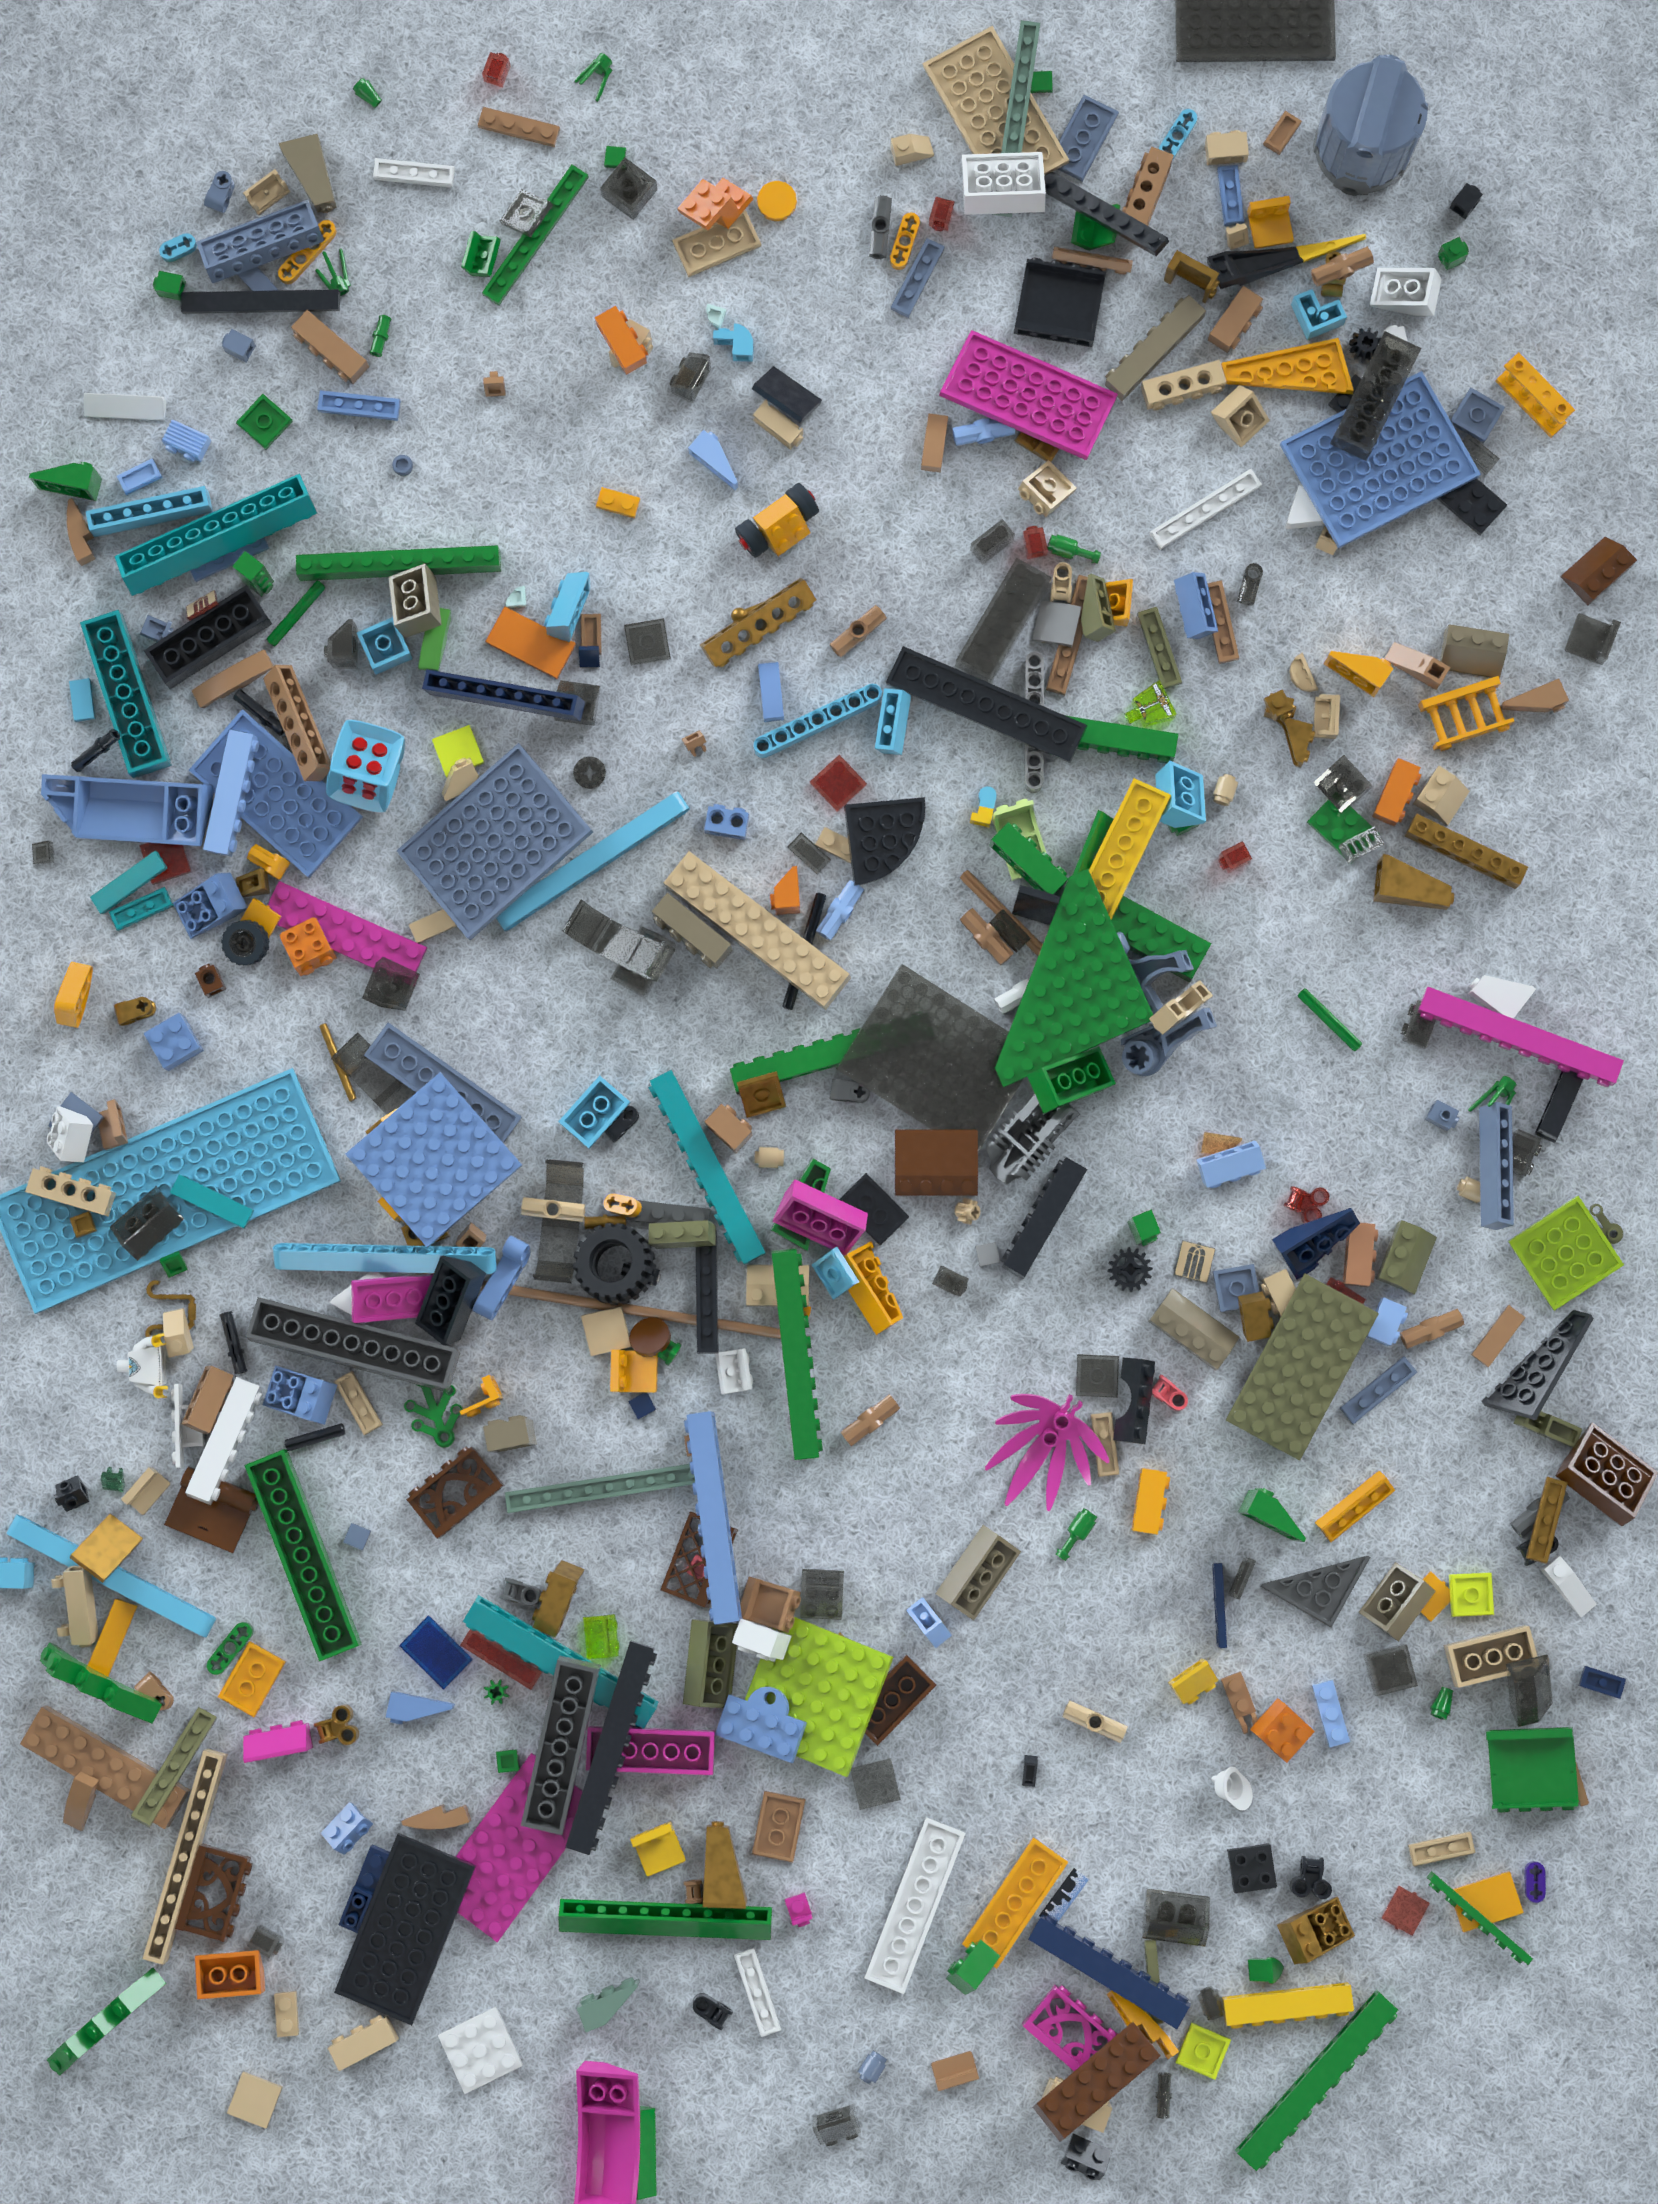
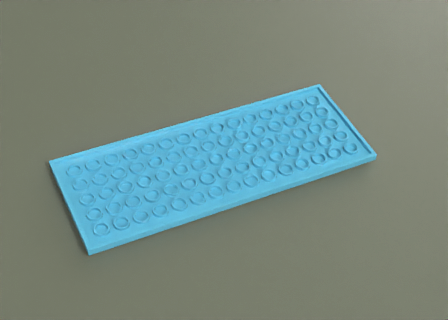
[0,1068,341,1314]

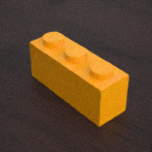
[1131,1468,1170,1535]

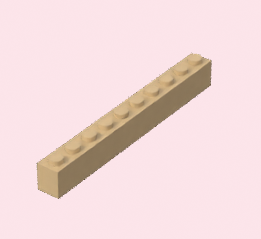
[143,1749,228,1965]

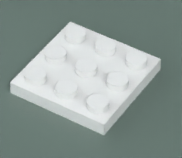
[438,2006,523,2094]

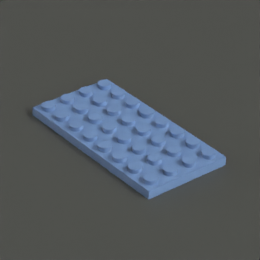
[189,709,363,878]

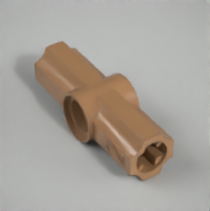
[1311,246,1374,287]
[830,605,887,658]
[960,908,1014,965]
[1400,1308,1465,1349]
[840,1394,900,1446]

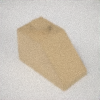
[891,134,934,166]
[442,758,479,801]
[163,1308,194,1358]

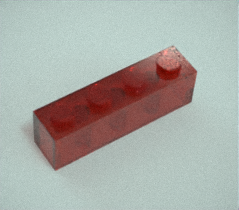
[460,1629,543,1690]

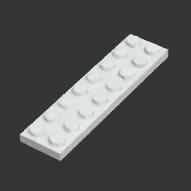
[864,1817,965,1994]

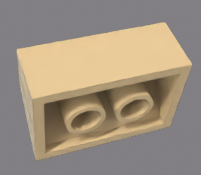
[746,1265,809,1307]

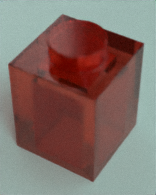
[482,52,511,88]
[929,197,955,231]
[1022,526,1048,559]
[1218,841,1252,873]

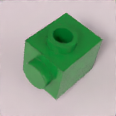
[1438,236,1469,270]

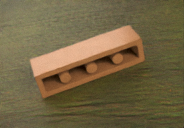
[291,310,369,384]

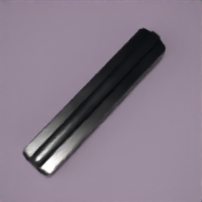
[285,1423,346,1451]

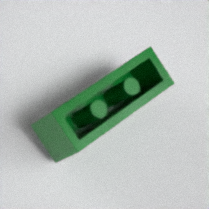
[232,551,274,597]
[1127,1209,1161,1247]

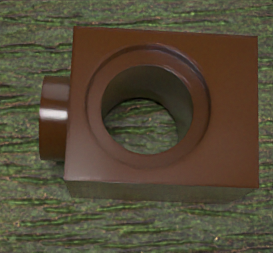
[195,964,227,998]

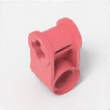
[1152,1374,1188,1411]

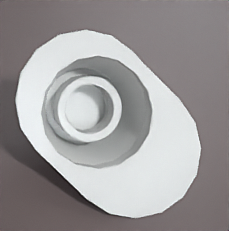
[1211,1767,1253,1810]

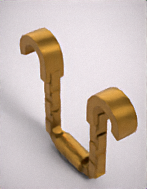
[145,1280,196,1337]

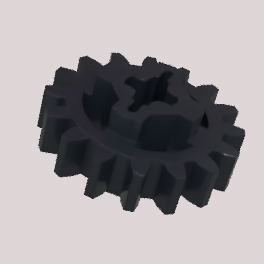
[1107,1247,1153,1293]

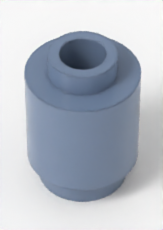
[858,2050,887,2085]

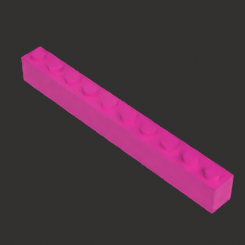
[1417,987,1624,1087]

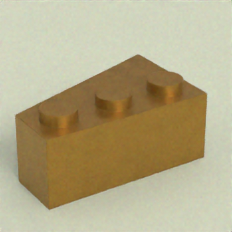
[532,1560,585,1638]

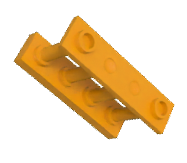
[1495,352,1575,438]
[1418,676,1514,751]

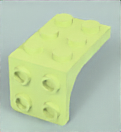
[992,799,1046,881]

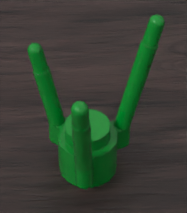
[574,53,613,102]
[315,248,351,296]
[1468,1076,1517,1112]

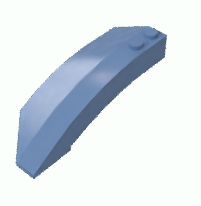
[41,774,213,846]

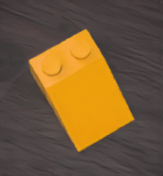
[1324,651,1394,697]

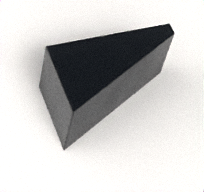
[1022,1755,1038,1787]

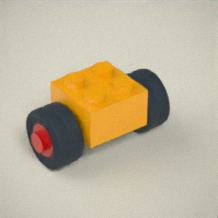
[735,483,819,558]

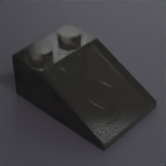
[812,2104,861,2147]

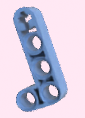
[473,1236,531,1321]

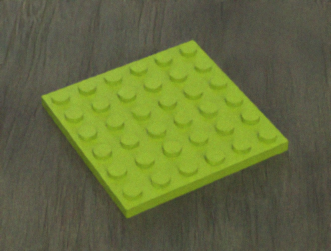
[745,1617,894,1777]

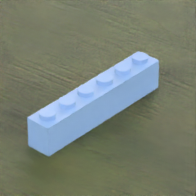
[203,730,259,857]

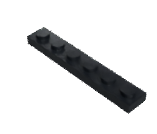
[696,1230,719,1354]

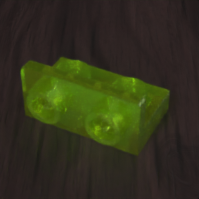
[583,1614,620,1659]

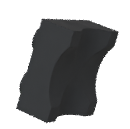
[1227,1843,1277,1894]

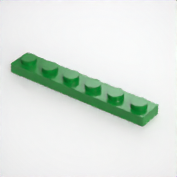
[1426,1871,1533,1965]

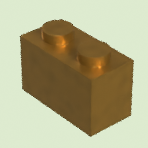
[1238,1292,1274,1342]

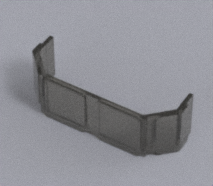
[562,899,676,982]
[331,1033,415,1115]
[533,1159,584,1284]

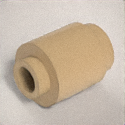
[1213,774,1238,806]
[755,1147,784,1168]
[1457,1177,1480,1203]

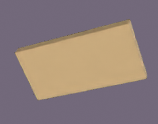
[672,209,761,277]

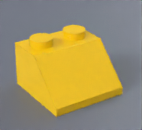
[1168,1659,1219,1705]

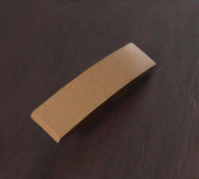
[191,650,274,708]

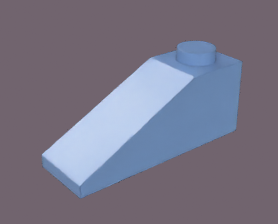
[386,1691,455,1724]

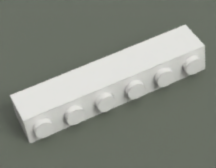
[185,1377,263,1505]

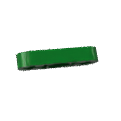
[207,1622,254,1675]

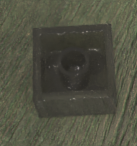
[600,157,658,220]
[1363,1644,1418,1696]

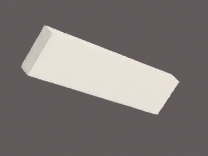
[373,158,455,188]
[734,1948,781,2037]

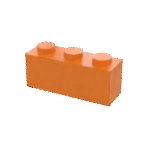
[594,306,648,375]
[1372,758,1421,826]

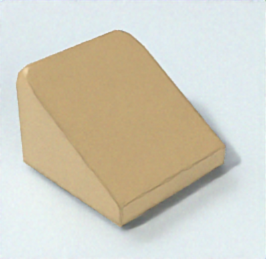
[1315,526,1337,555]

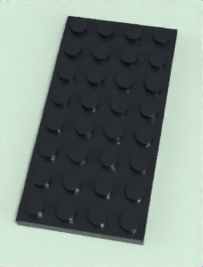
[334,1833,476,2026]

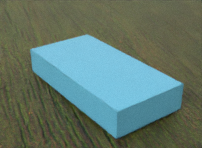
[69,678,96,722]

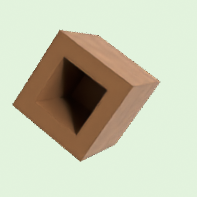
[456,1222,487,1247]

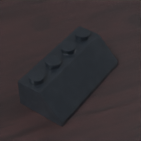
[415,1256,486,1346]

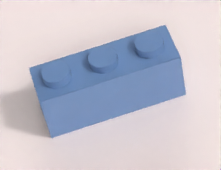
[1174,572,1218,639]

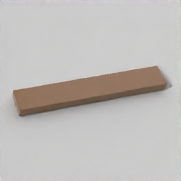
[1046,575,1088,696]

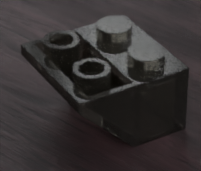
[553,680,601,726]

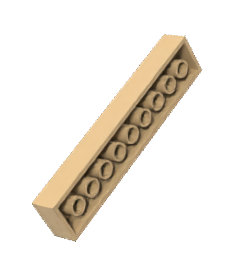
[663,851,851,1010]

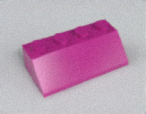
[773,1180,868,1255]

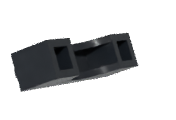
[1113,1357,1155,1444]

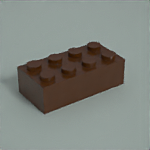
[865,1654,937,1746]

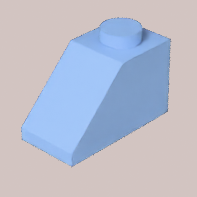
[906,1597,952,1648]

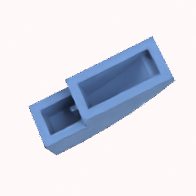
[758,662,784,722]

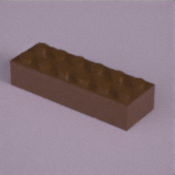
[1032,2022,1161,2142]

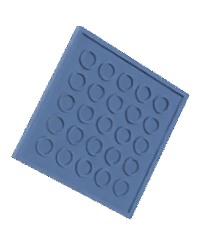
[345,1072,523,1248]

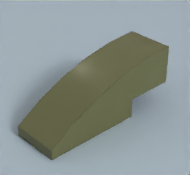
[1513,1411,1582,1448]

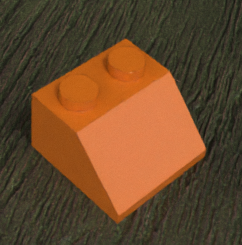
[770,866,800,915]

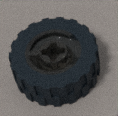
[221,920,270,966]

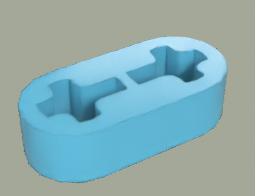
[159,233,197,262]

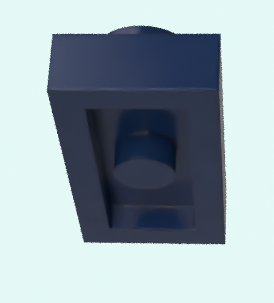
[1578,1666,1626,1699]

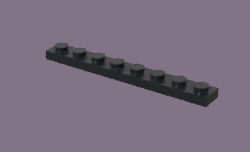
[1044,171,1169,257]

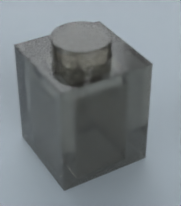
[247,1925,283,1958]

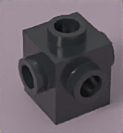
[54,1475,89,1512]

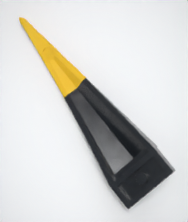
[1207,234,1366,289]

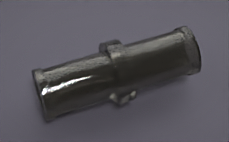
[1155,2072,1172,2119]

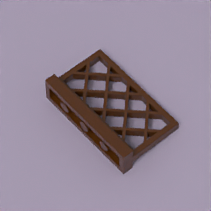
[660,1511,738,1608]

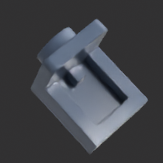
[140,615,174,642]

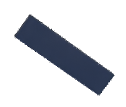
[1212,1563,1227,1648]

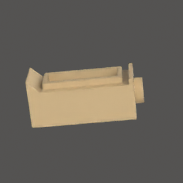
[753,399,804,450]

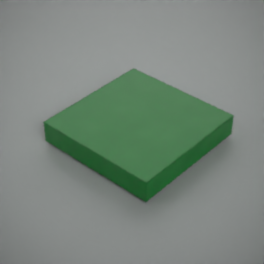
[236,394,293,450]

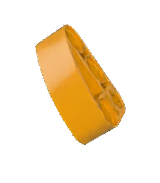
[54,962,93,1028]

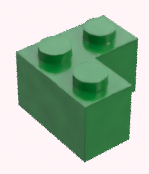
[946,1940,1000,1995]

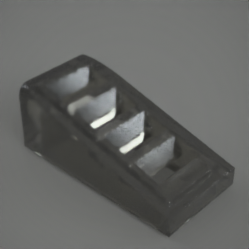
[1338,826,1384,864]

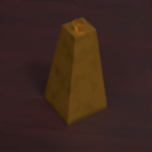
[1373,854,1454,910]
[703,1821,747,1909]

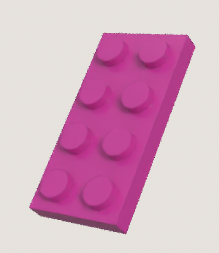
[351,1274,433,1323]

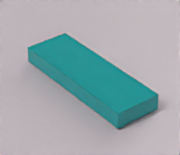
[109,887,174,931]

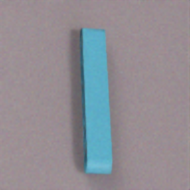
[754,684,882,758]

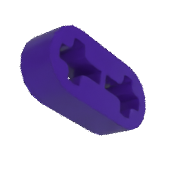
[1524,1861,1546,1903]

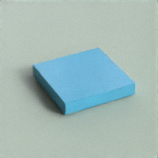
[812,1247,859,1300]

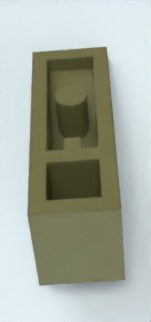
[1081,574,1116,642]

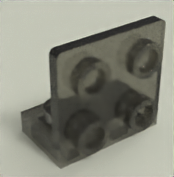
[1564,613,1621,665]
[800,1569,844,1620]

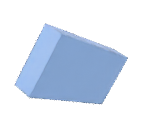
[117,458,162,495]

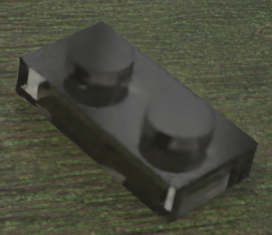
[989,909,1031,953]

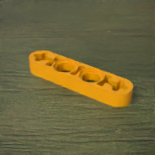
[278,220,337,285]

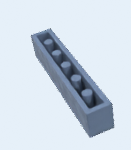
[1479,1102,1514,1230]

